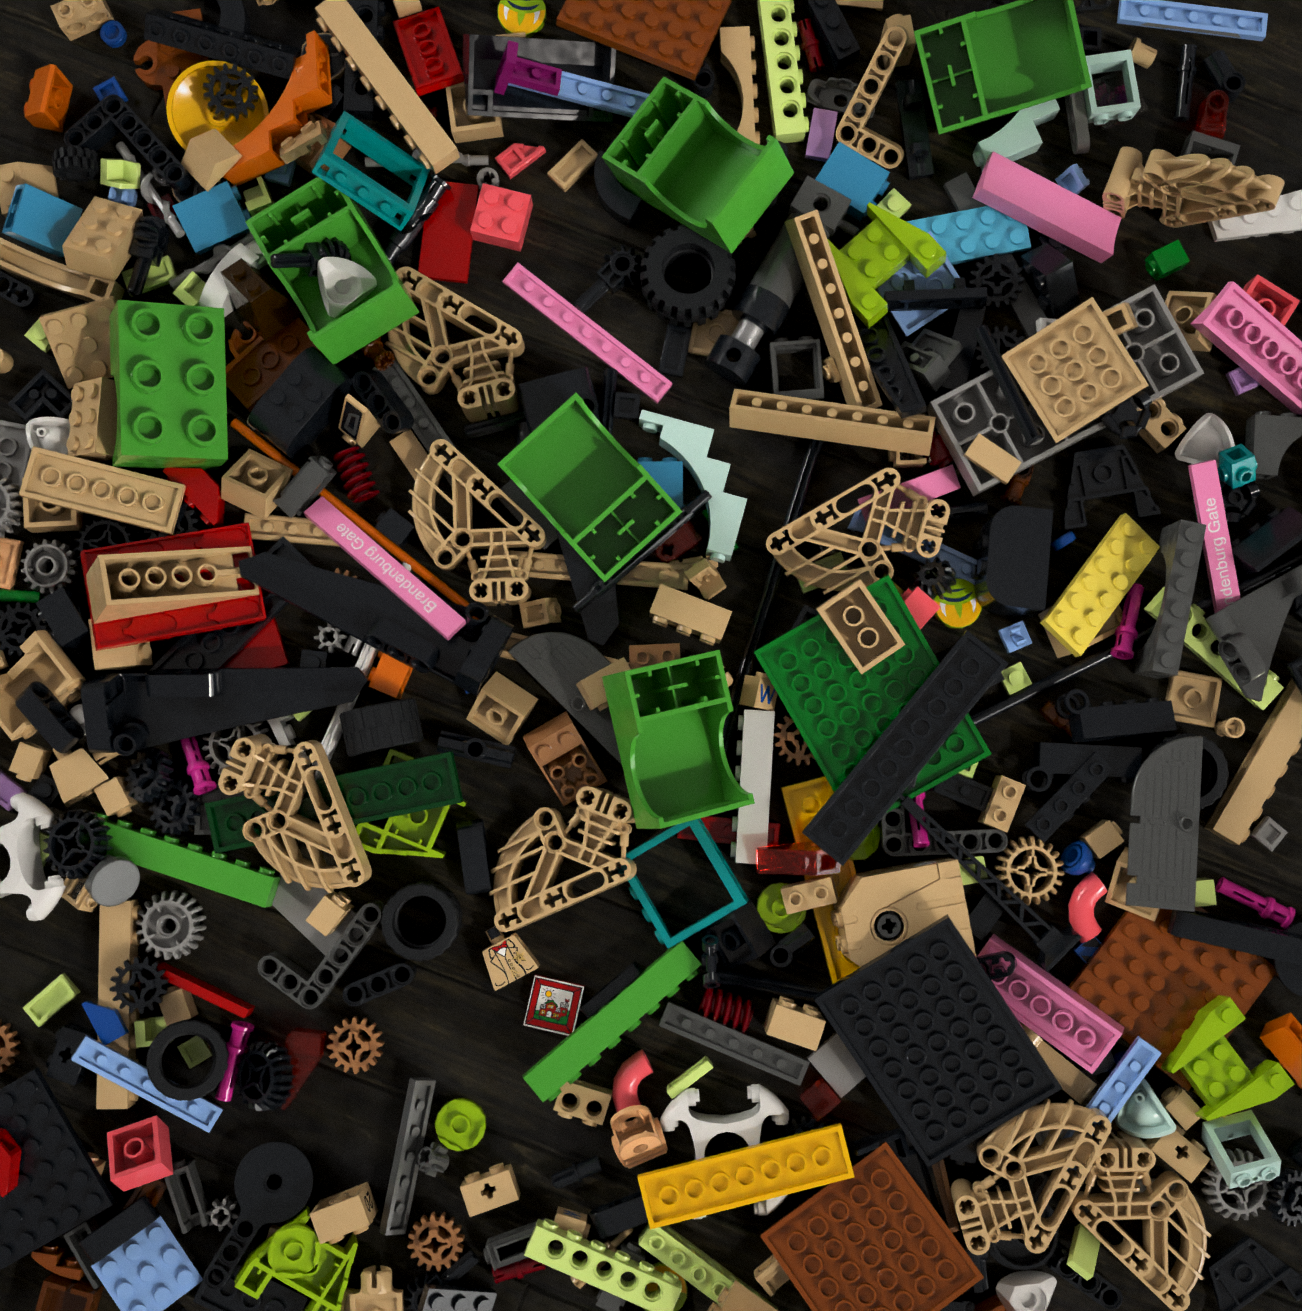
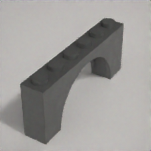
[1245,411,1302,480]
[1134,519,1206,679]

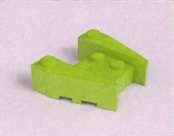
[827,202,946,329]
[356,748,467,858]
[1161,995,1294,1121]
[235,1206,358,1311]

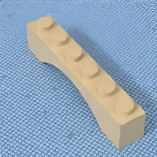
[719,26,760,145]
[0,237,125,302]

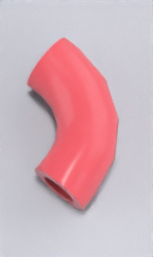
[1068,872,1107,943]
[612,1049,653,1113]

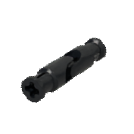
[383,173,452,267]

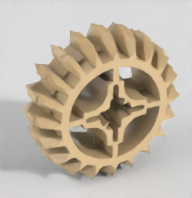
[994,836,1064,905]

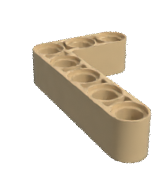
[836,25,909,169]

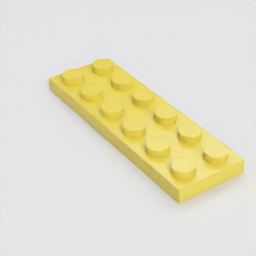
[1040,513,1160,657]

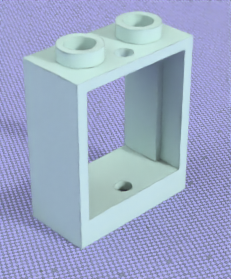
[1083,49,1141,125]
[1201,1110,1281,1189]

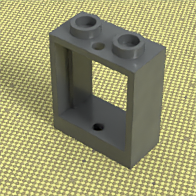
[1180,131,1241,165]
[768,336,824,401]

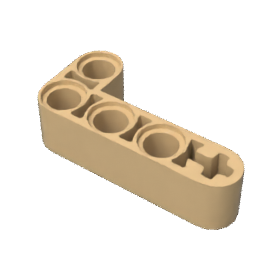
[1019,1021,1097,1104]

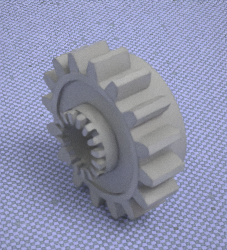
[21,539,80,594]

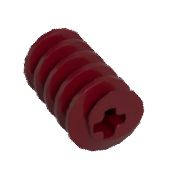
[333,446,380,503]
[698,988,755,1033]

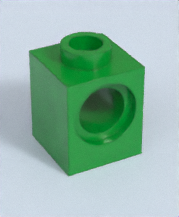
[1145,239,1190,281]

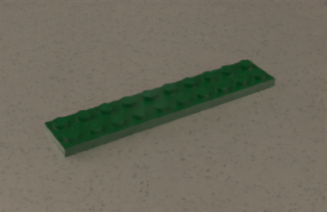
[204,751,463,854]

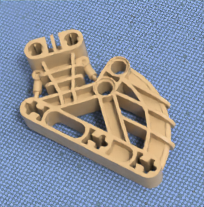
[1102,146,1285,228]
[384,266,525,423]
[408,439,547,606]
[766,468,950,594]
[218,734,372,894]
[489,786,637,932]
[950,1098,1112,1255]
[1069,1131,1212,1311]

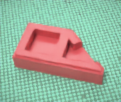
[495,143,546,180]

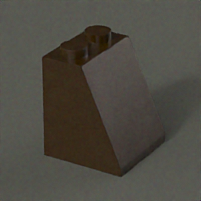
[221,258,302,340]

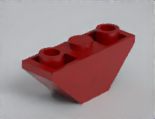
[163,468,225,527]
[0,1128,22,1198]

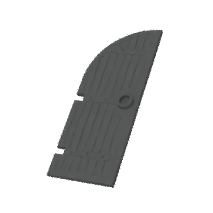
[507,632,622,765]
[1125,736,1203,912]

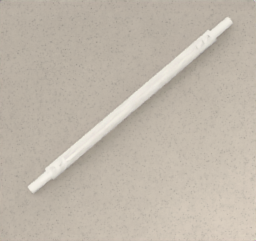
[311,562,411,780]

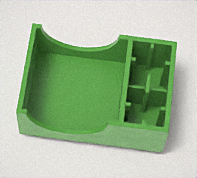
[914,0,1092,135]
[602,76,794,254]
[245,170,419,364]
[109,300,228,470]
[498,393,683,582]
[602,650,755,829]

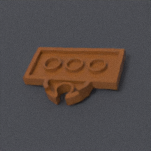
[133,8,210,107]
[226,318,320,412]

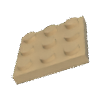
[39,296,116,389]

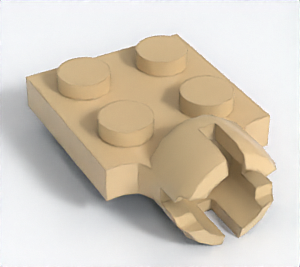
[350,1265,404,1311]

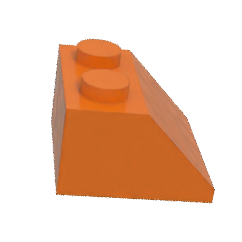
[24,64,73,132]

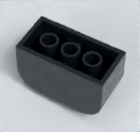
[248,346,356,462]
[971,506,1053,618]

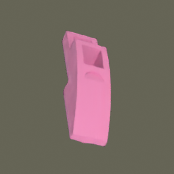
[857,464,961,522]

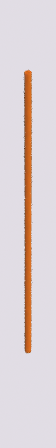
[230,418,479,620]

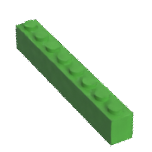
[75,811,281,908]
[522,941,702,1102]

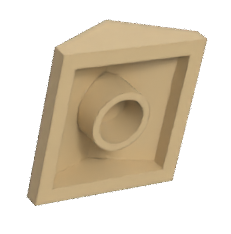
[181,129,242,192]

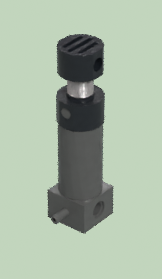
[704,176,859,386]

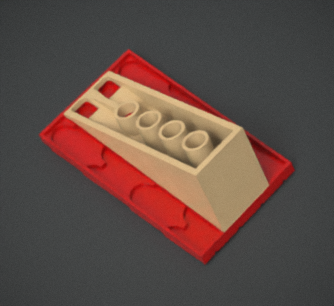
[80,522,266,651]

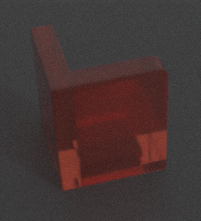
[800,1077,841,1121]

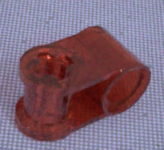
[1194,90,1229,139]
[656,521,704,563]

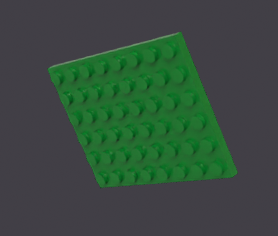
[754,575,991,813]

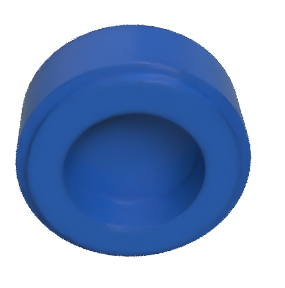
[100,20,127,48]
[1051,531,1076,552]

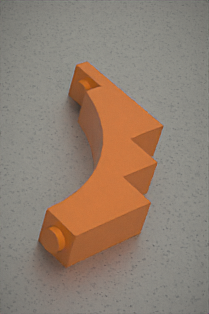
[223,30,332,186]

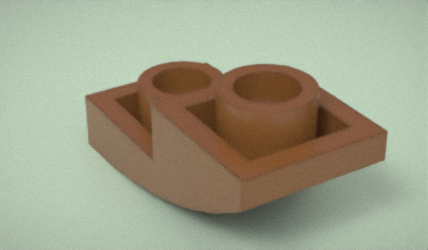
[31,1242,85,1281]

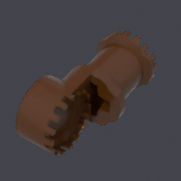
[360,336,395,372]
[1000,465,1034,506]
[1039,700,1076,744]

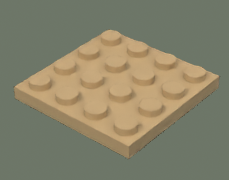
[1001,297,1149,443]

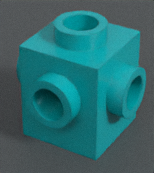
[1217,443,1257,489]

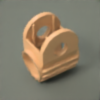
[610,1105,668,1169]

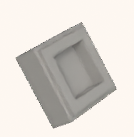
[1250,816,1288,852]

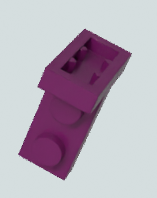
[494,40,562,96]

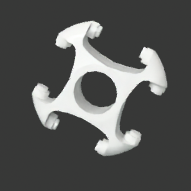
[0,792,66,921]
[660,1083,789,1220]

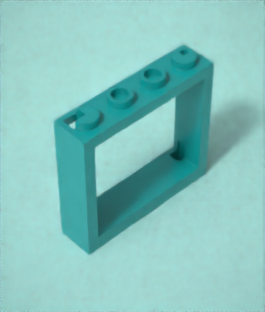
[312,111,430,231]
[617,818,749,949]

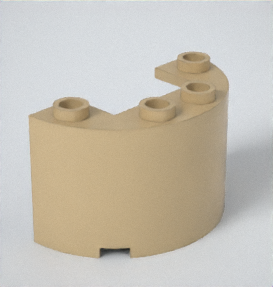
[0,630,86,741]

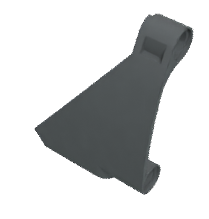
[1205,565,1302,702]

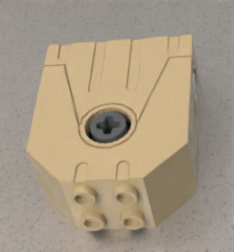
[830,857,977,967]

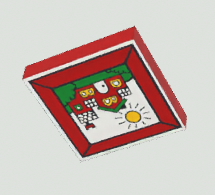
[523,974,585,1036]

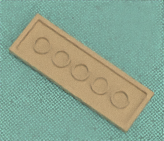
[19,446,186,535]

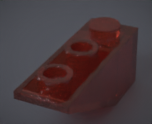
[757,841,841,876]
[281,1027,327,1110]

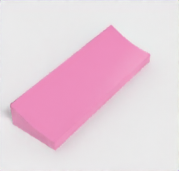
[972,151,1121,263]
[1190,281,1302,415]
[977,934,1124,1074]

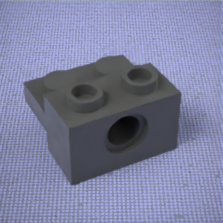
[901,328,963,392]

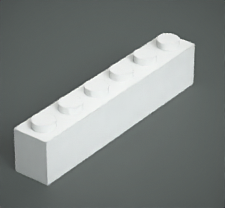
[730,709,775,865]

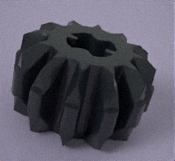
[913,557,956,600]

